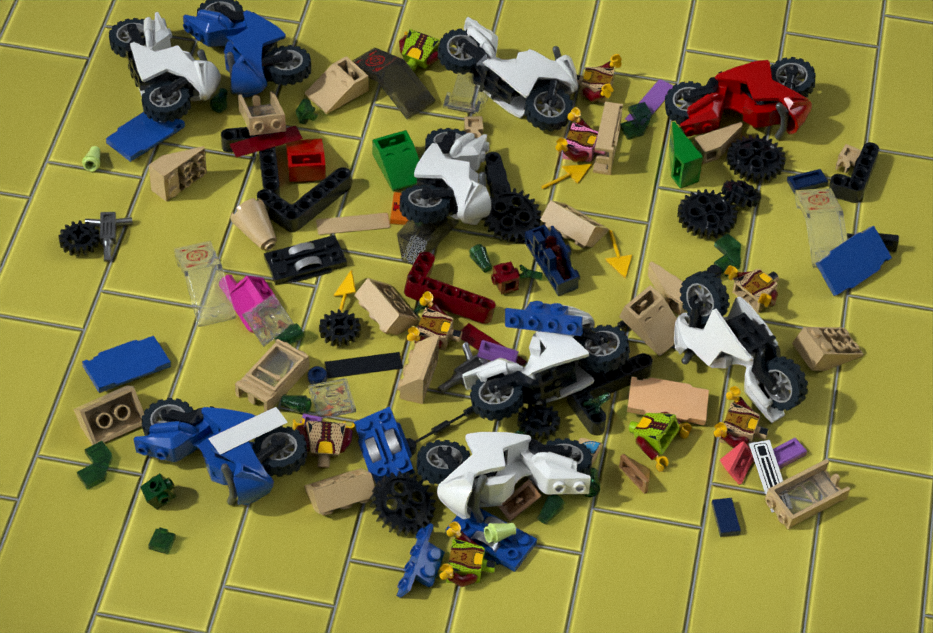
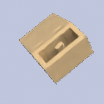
[305,56,369,114]
[149,146,207,201]
[619,285,677,357]
[792,327,864,371]

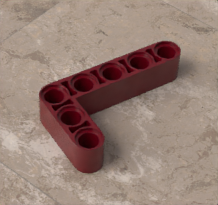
[404,252,496,324]

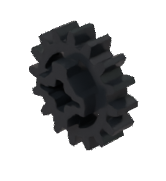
[721,179,761,208]
[58,220,100,257]
[319,309,361,347]
[517,404,560,442]

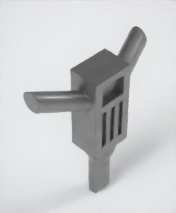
[85,212,133,262]
[438,342,488,393]

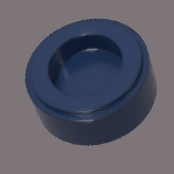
[308,366,327,386]

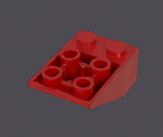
[286,139,326,182]

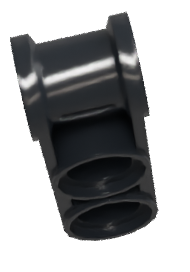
[484,152,511,197]

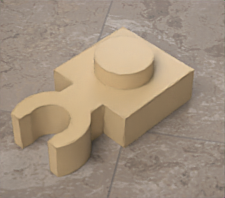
[464,116,483,138]
[835,144,862,173]

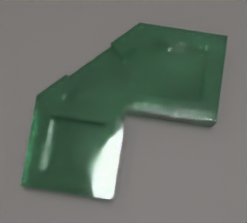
[620,102,652,140]
[714,233,741,277]
[77,441,113,490]

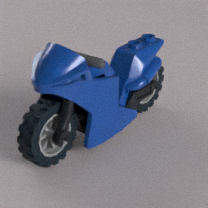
[183,0,311,98]
[133,398,307,505]

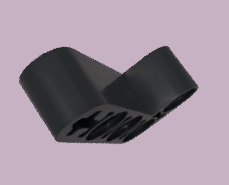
[828,142,879,203]

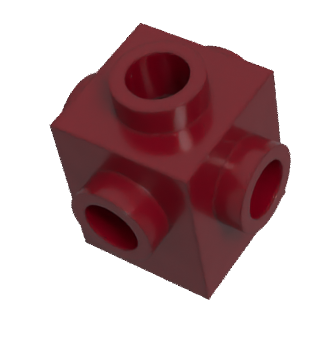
[491,261,520,295]

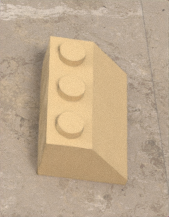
[540,200,609,248]
[355,278,420,335]
[397,335,439,404]
[73,385,144,447]
[304,468,375,515]

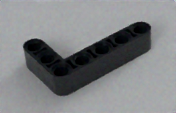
[221,127,280,197]
[257,167,351,232]
[567,353,653,436]

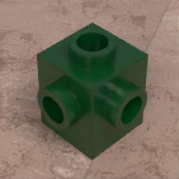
[140,473,176,509]

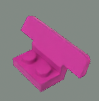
[219,274,280,333]

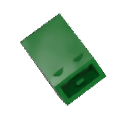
[669,122,703,189]
[372,130,420,192]

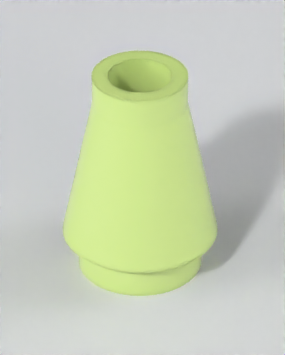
[82,146,101,172]
[484,523,516,544]

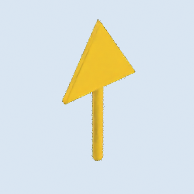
[541,164,592,189]
[605,230,632,278]
[333,270,356,313]

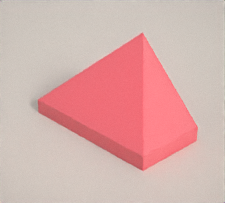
[720,442,754,484]

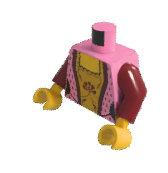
[556,107,606,162]

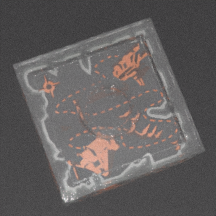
[242,294,295,347]
[308,378,356,419]

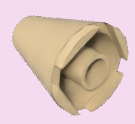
[230,198,277,251]

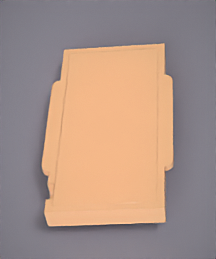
[627,377,709,425]

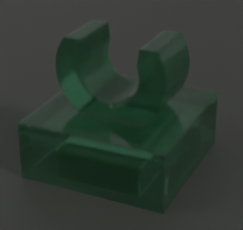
[295,98,318,125]
[148,527,176,555]

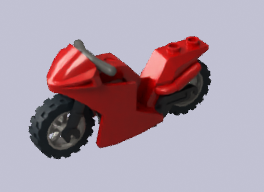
[665,57,816,140]

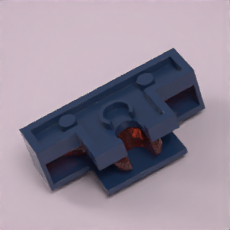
[525,225,580,296]

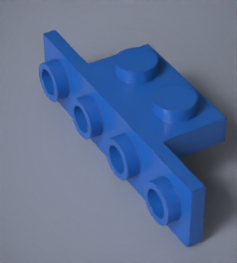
[505,301,583,336]
[396,523,445,598]

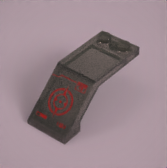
[352,47,436,120]

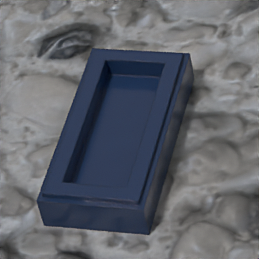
[787,169,828,194]
[711,498,741,537]

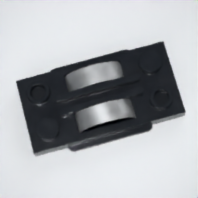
[264,235,347,285]

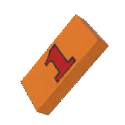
[390,192,409,225]

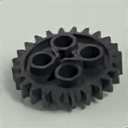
[726,135,786,183]
[482,188,541,243]
[677,189,738,239]
[370,471,436,536]

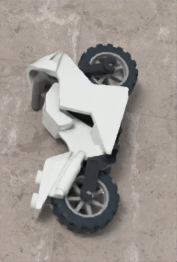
[109,12,221,123]
[438,17,578,132]
[400,128,491,225]
[674,271,808,423]
[462,305,630,421]
[417,432,592,523]

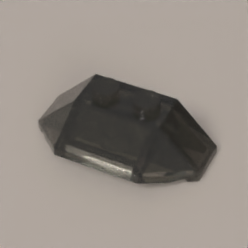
[397,216,459,266]

